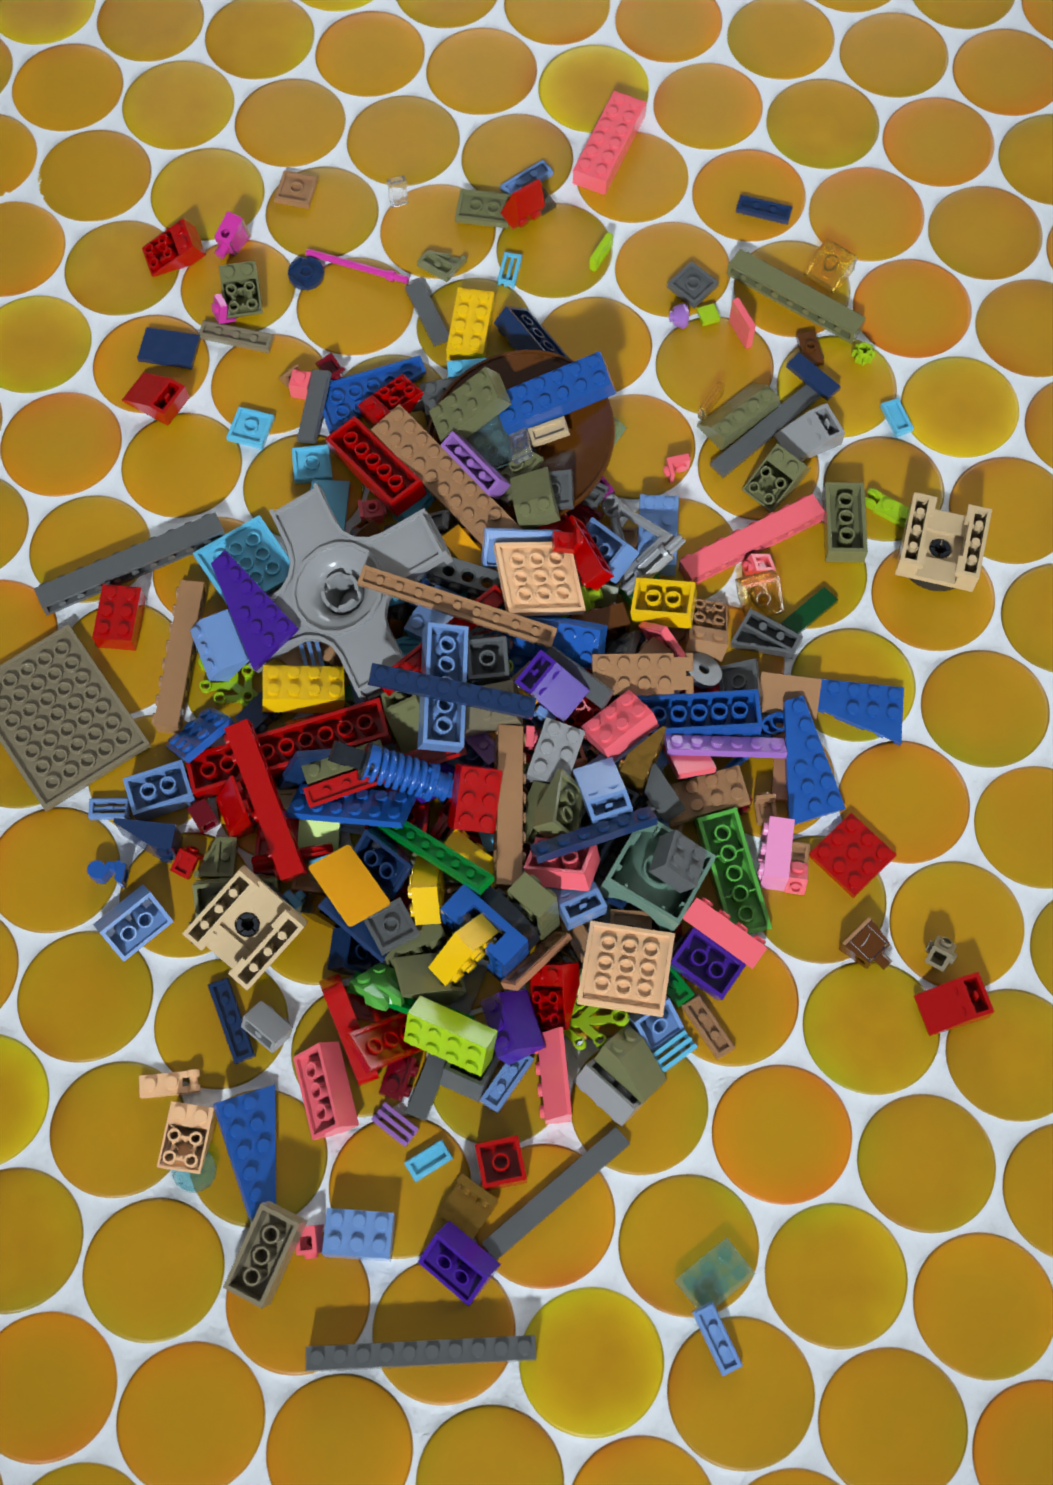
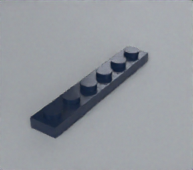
[530,806,658,864]

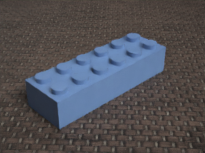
[417,622,469,753]

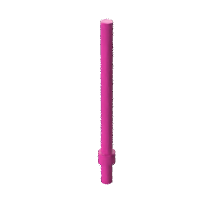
[306,249,410,284]

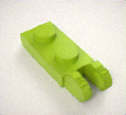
[865,488,908,529]

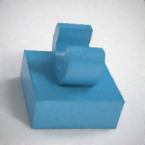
[283,889,306,914]

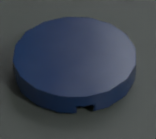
[288,257,324,290]

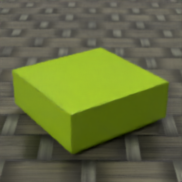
[696,303,720,326]

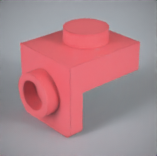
[784,861,808,895]

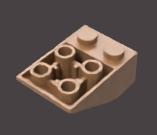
[683,598,728,662]

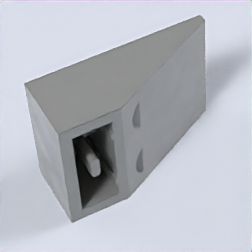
[774,403,845,461]

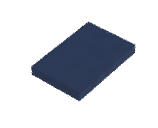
[137,327,201,370]
[277,749,331,789]

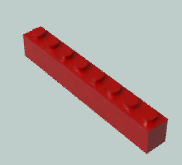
[224,719,309,883]

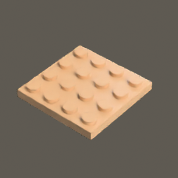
[493,542,586,616]
[577,921,675,1017]

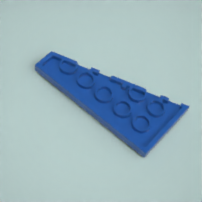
[323,356,426,434]
[816,678,904,746]
[783,696,846,825]
[213,1084,276,1224]

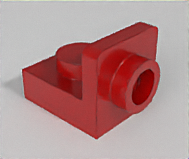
[552,527,583,554]
[170,845,204,880]

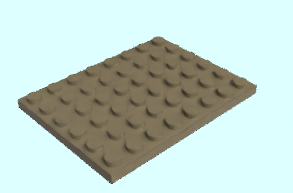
[0,624,151,812]

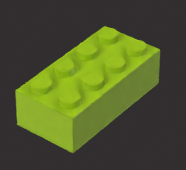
[404,996,498,1077]

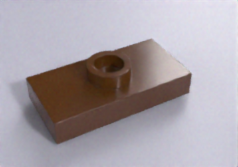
[796,331,824,366]

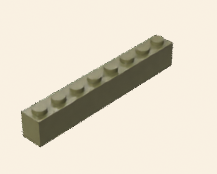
[727,249,866,344]

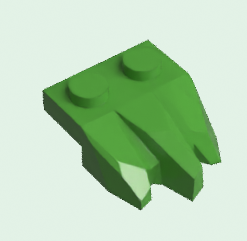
[349,962,405,1011]

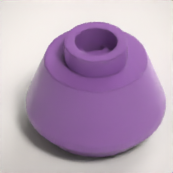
[669,303,689,329]

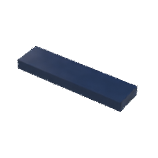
[208,977,256,1064]

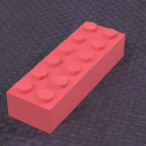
[573,91,647,195]

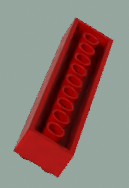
[186,698,394,800]

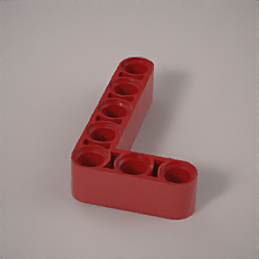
[319,973,379,1086]

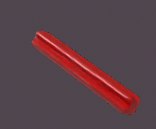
[251,842,334,869]

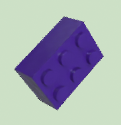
[670,927,746,1001]

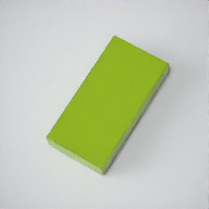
[589,232,613,272]

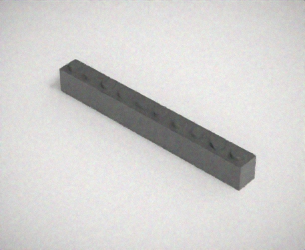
[34,512,225,616]
[306,1335,536,1372]

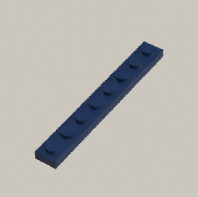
[368,663,536,720]

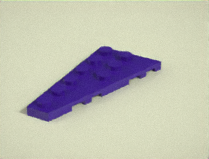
[211,550,299,671]

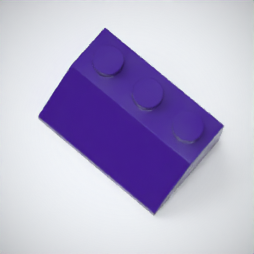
[480,990,546,1065]
[418,1220,501,1306]

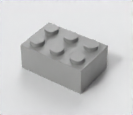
[526,717,585,785]

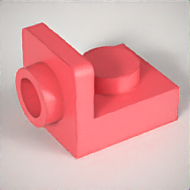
[663,453,690,483]
[742,554,776,580]
[523,726,541,751]

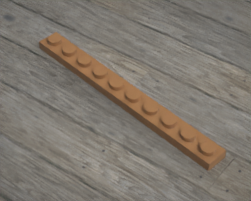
[357,565,558,649]

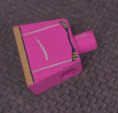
[214,211,251,259]

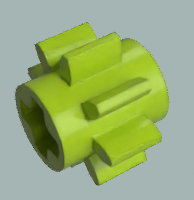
[851,341,876,366]

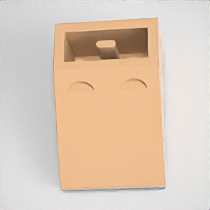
[157,1101,217,1174]

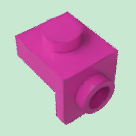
[211,294,236,324]

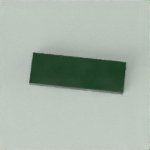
[781,586,838,634]

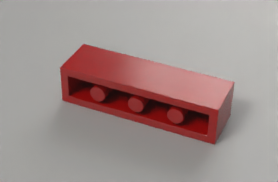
[555,515,614,591]

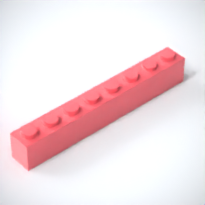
[679,494,825,584]

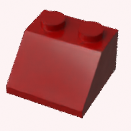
[500,179,545,230]

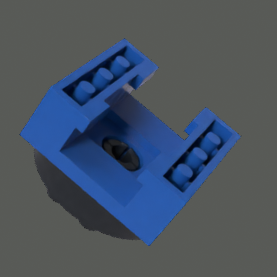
[440,884,540,982]

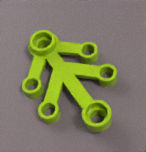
[198,658,258,707]
[563,997,630,1051]

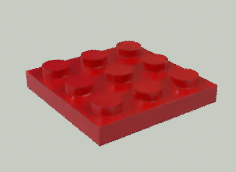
[809,813,897,898]

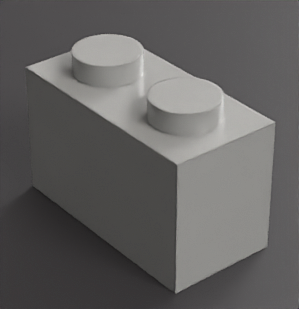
[241,1001,293,1054]

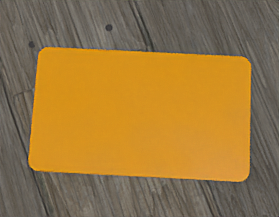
[309,845,390,927]

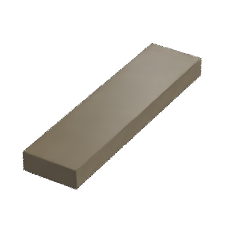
[198,320,274,353]

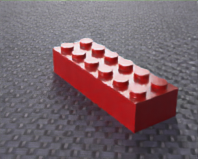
[325,416,427,517]

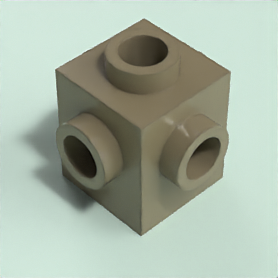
[924,935,957,972]

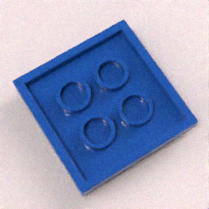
[165,707,235,763]

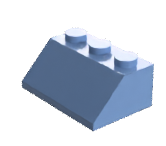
[190,609,250,681]
[93,885,174,962]

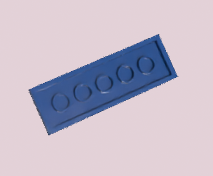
[286,784,416,829]

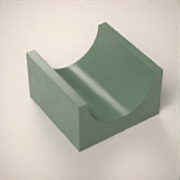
[598,821,716,933]

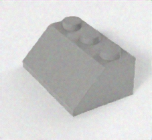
[573,1058,650,1126]

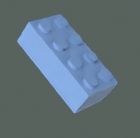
[637,494,679,576]

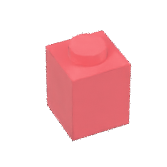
[289,369,311,400]

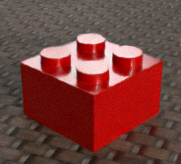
[475,1135,527,1192]

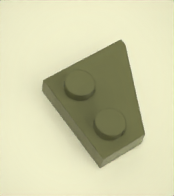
[417,250,467,282]

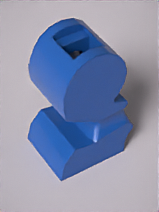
[87,860,130,889]

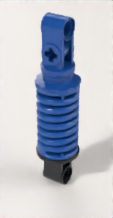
[328,740,454,802]

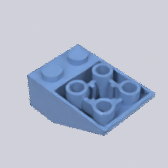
[573,757,633,825]
[547,880,607,930]

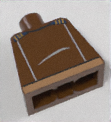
[839,917,892,970]

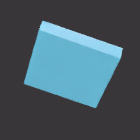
[226,406,275,450]
[292,444,333,484]

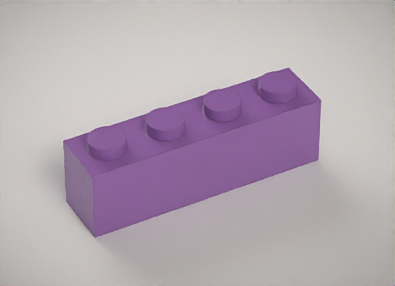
[440,431,511,500]

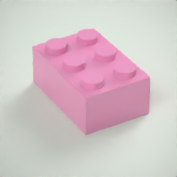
[756,816,795,891]

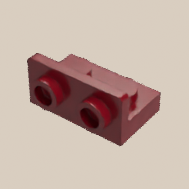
[379,1057,420,1103]

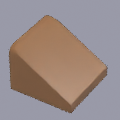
[279,365,300,387]

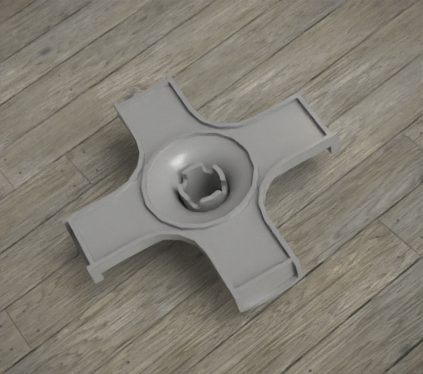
[248,483,454,702]

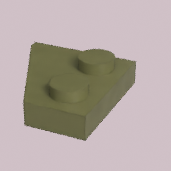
[194,837,238,879]

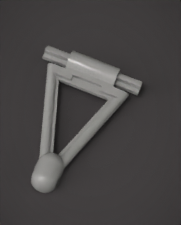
[602,494,686,595]

